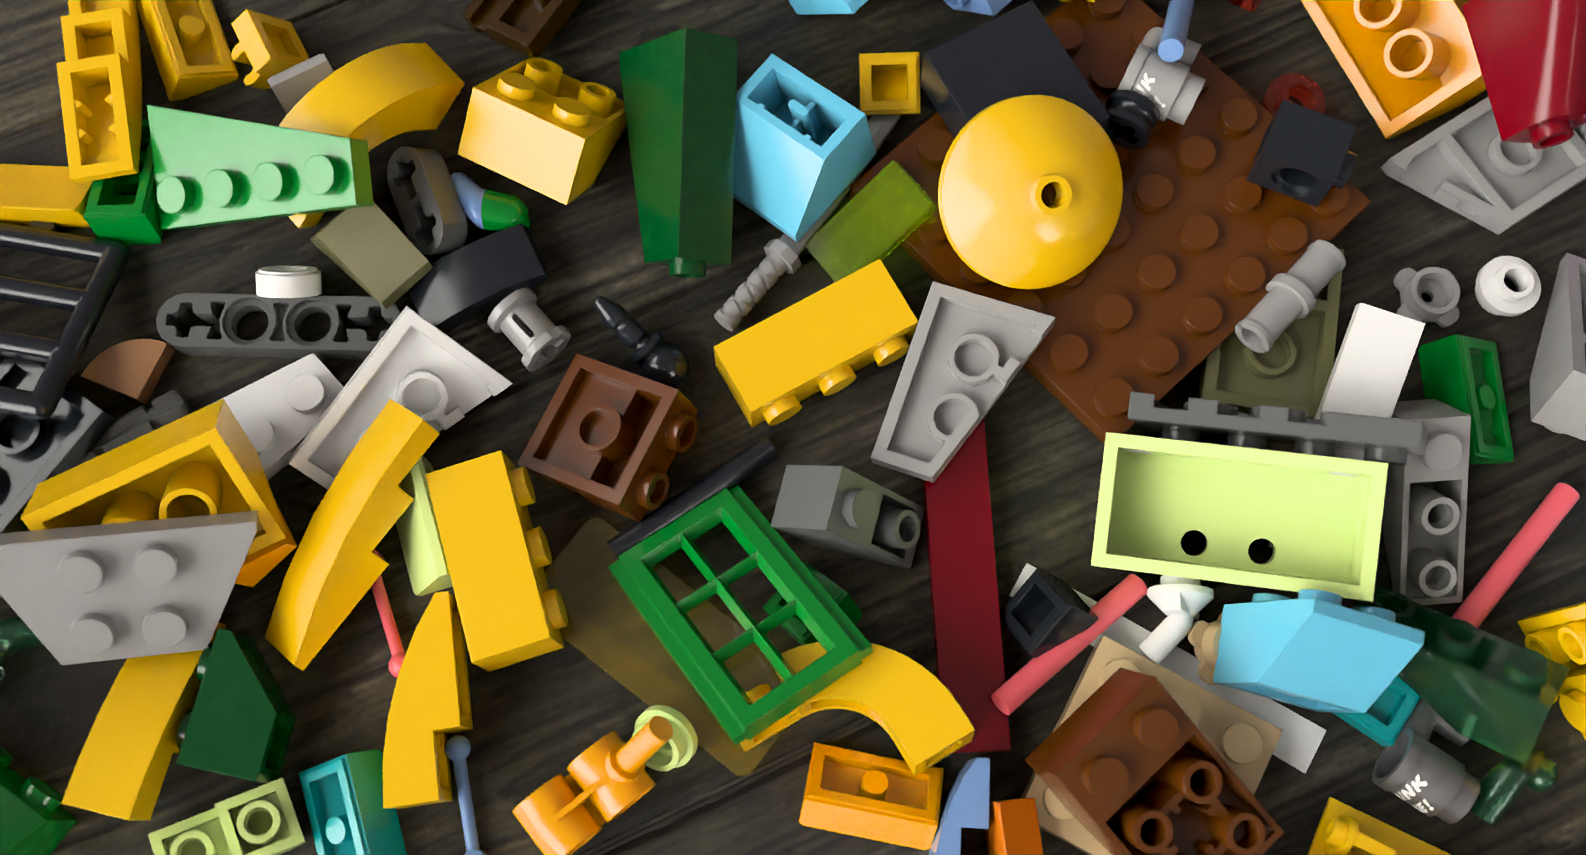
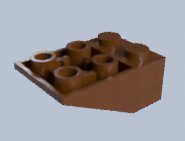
[1025,667,1284,855]

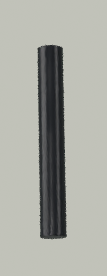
[606,436,779,561]

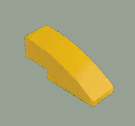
[383,591,473,809]
[61,623,226,820]

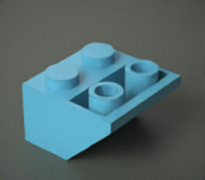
[733,54,876,242]
[1213,589,1425,713]

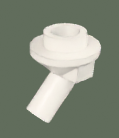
[1139,575,1214,664]

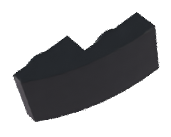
[408,224,551,334]

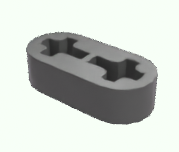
[387,146,467,256]

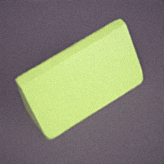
[396,455,453,596]

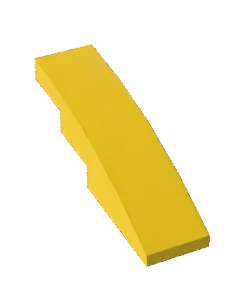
[56,0,142,184]
[264,399,440,671]

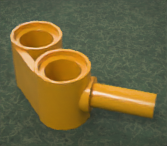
[512,716,673,855]

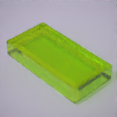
[805,160,938,282]

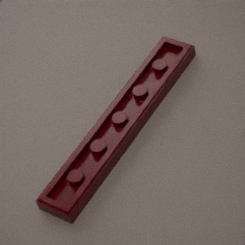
[923,418,1011,754]

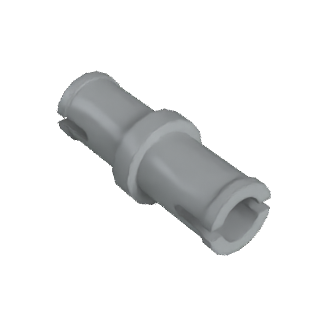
[1235,239,1346,354]

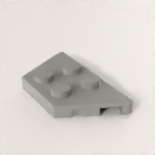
[1381,97,1586,235]
[0,511,259,665]

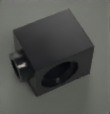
[1246,99,1357,207]

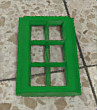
[608,485,873,746]

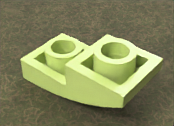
[148,777,306,855]

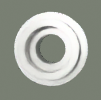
[1475,256,1541,317]

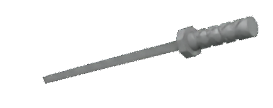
[714,115,902,332]

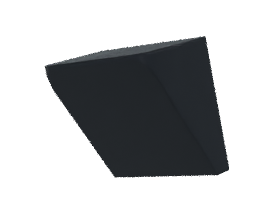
[1000,566,1099,658]

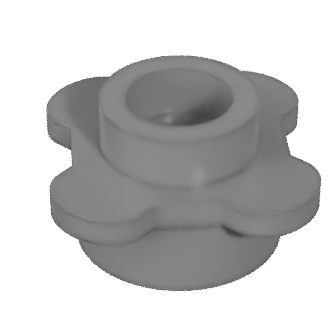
[1394,267,1460,327]

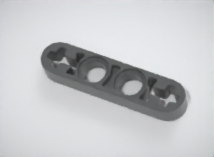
[156,293,401,360]

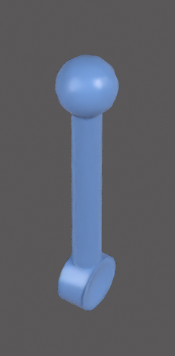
[444,735,487,855]

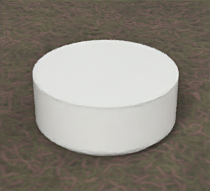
[255,265,322,298]

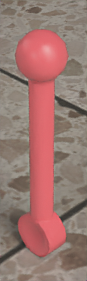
[371,550,406,678]

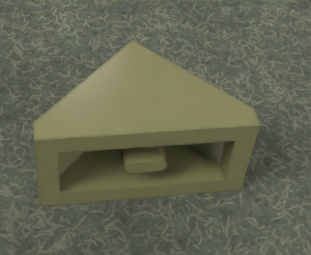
[310,201,433,310]

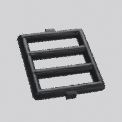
[0,221,131,419]

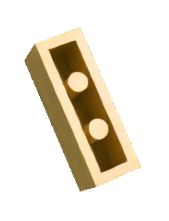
[714,259,918,428]
[426,450,568,672]

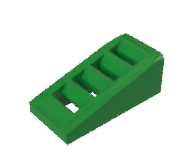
[83,119,164,245]

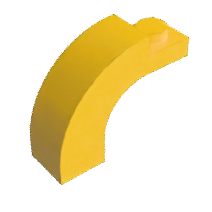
[279,43,465,228]
[740,642,975,776]

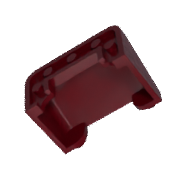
[1462,0,1586,149]

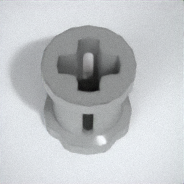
[487,287,571,371]

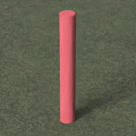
[1446,483,1580,640]
[991,574,1148,715]

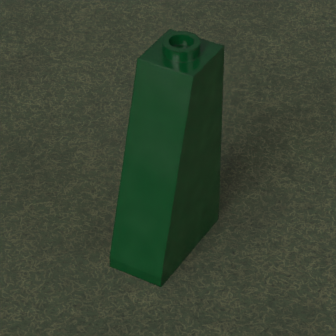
[619,27,738,278]

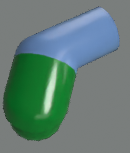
[450,172,530,231]

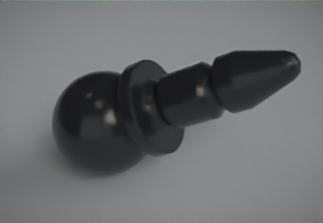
[593,296,690,388]

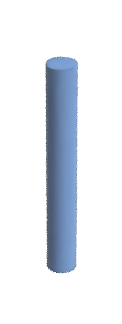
[1158,0,1195,62]

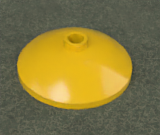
[938,95,1123,289]

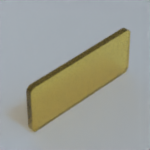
[545,518,785,777]

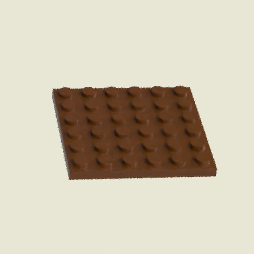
[850,0,1371,445]

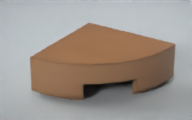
[81,339,175,405]

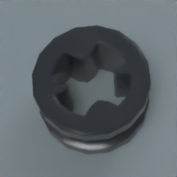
[1105,90,1160,149]

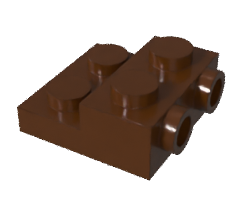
[517,353,698,523]

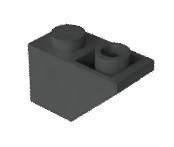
[771,465,925,569]

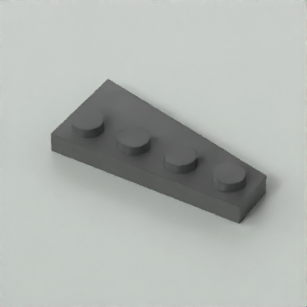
[1128,392,1427,465]

